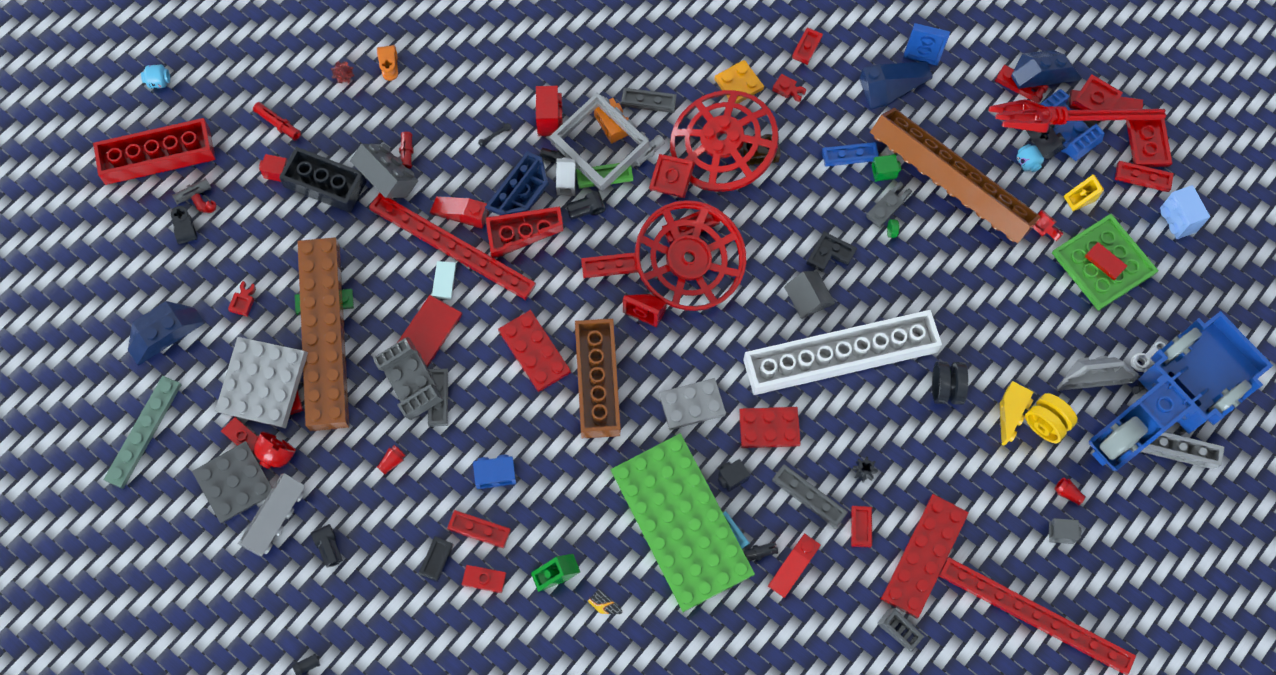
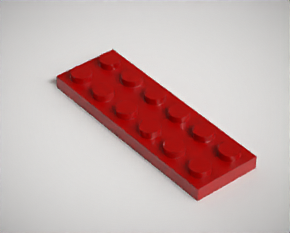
[881,494,969,619]

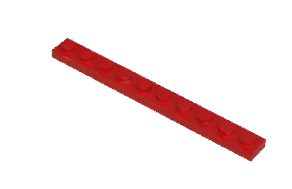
[369,193,536,300]
[939,557,1136,675]

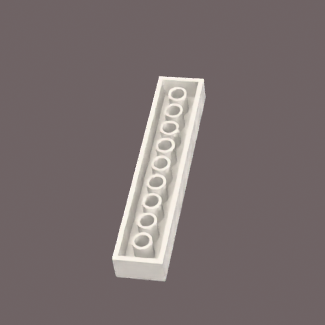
[743,310,942,395]

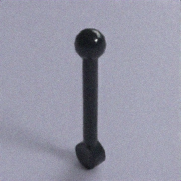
[478,123,511,146]

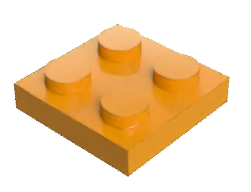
[714,60,764,104]

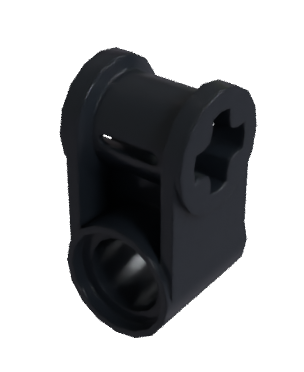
[171,206,198,244]

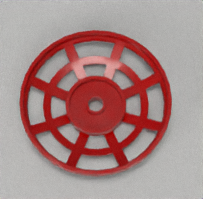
[670,90,779,192]
[635,200,746,311]

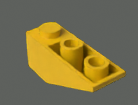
[999,381,1033,446]

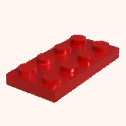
[498,310,571,392]

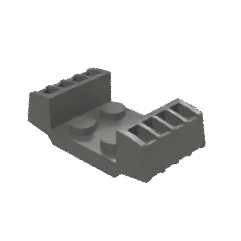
[373,337,443,420]

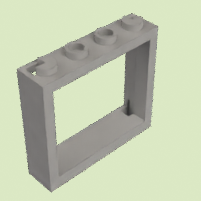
[550,93,649,192]

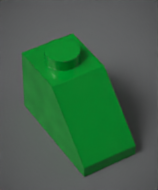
[531,554,580,592]

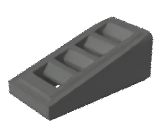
[877,608,924,652]

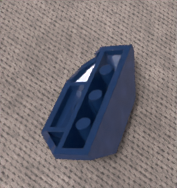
[1011,50,1081,89]
[485,151,549,215]
[128,301,205,366]

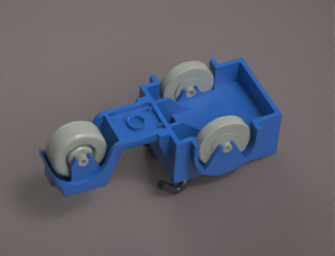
[1088,311,1273,471]

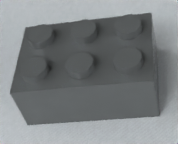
[350,143,419,198]

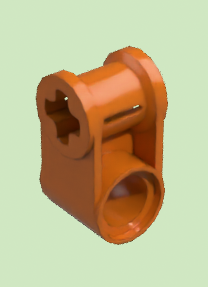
[377,45,398,81]

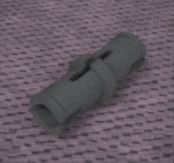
[172,178,211,205]

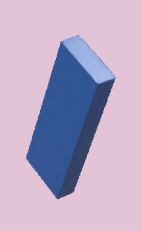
[822,142,879,167]

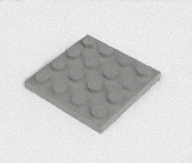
[215,337,308,428]

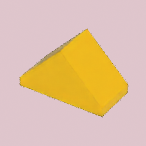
[1063,174,1104,211]

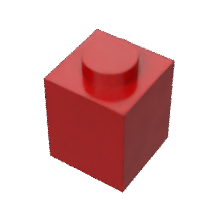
[259,154,288,182]

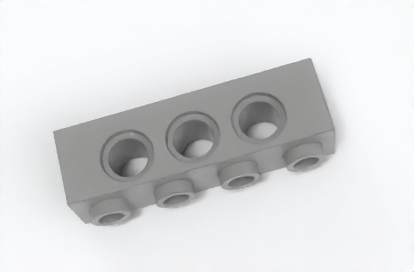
[1141,432,1224,469]

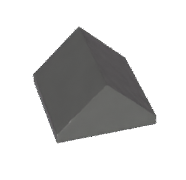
[784,271,835,319]

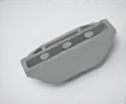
[1057,356,1139,391]

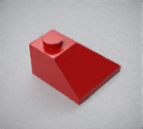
[623,294,667,328]

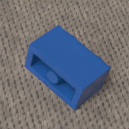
[473,454,516,489]

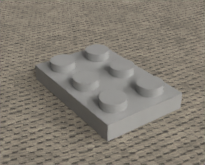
[659,378,726,430]

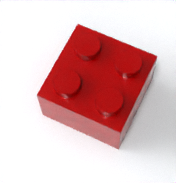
[536,86,563,136]

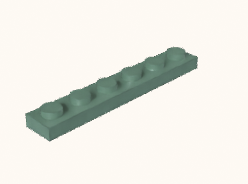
[103,375,182,489]

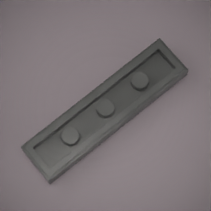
[772,464,848,529]

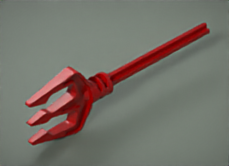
[989,99,1166,133]

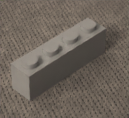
[238,473,305,556]

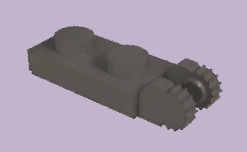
[866,181,912,228]

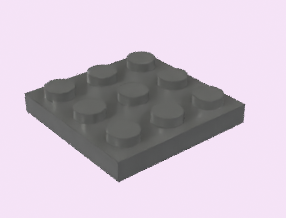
[192,441,273,524]

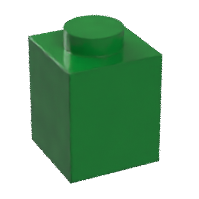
[871,154,901,182]

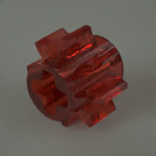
[331,61,354,84]

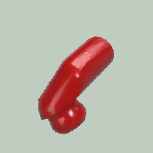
[191,194,216,213]

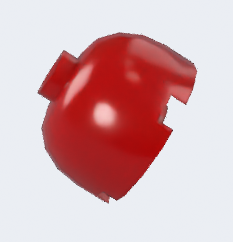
[254,432,296,469]

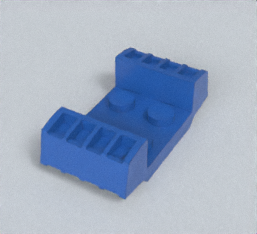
[1040,89,1105,161]

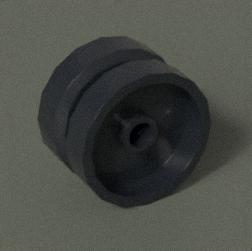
[932,361,968,405]

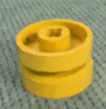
[1025,393,1078,443]

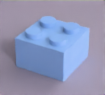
[1160,185,1210,239]

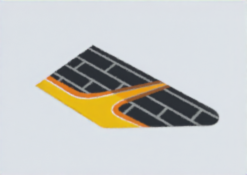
[588,589,623,614]

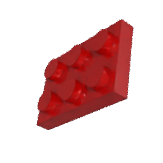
[1126,118,1172,167]
[739,407,801,448]

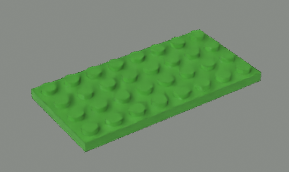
[610,433,755,612]

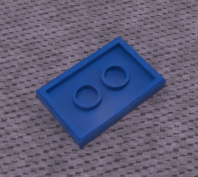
[903,23,950,66]

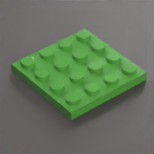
[1052,214,1159,311]

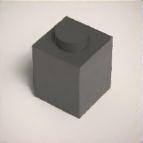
[1049,518,1082,544]

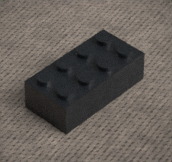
[279,147,367,213]

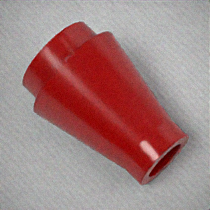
[377,445,406,475]
[1054,478,1086,505]

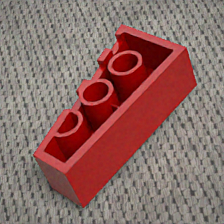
[485,206,563,259]

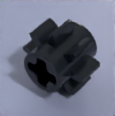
[852,457,878,483]

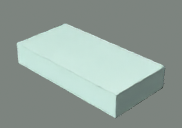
[432,261,456,300]

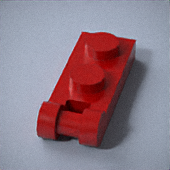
[995,64,1049,103]

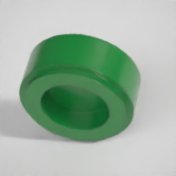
[887,219,899,238]

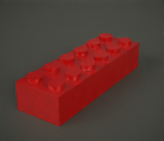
[93,118,216,185]

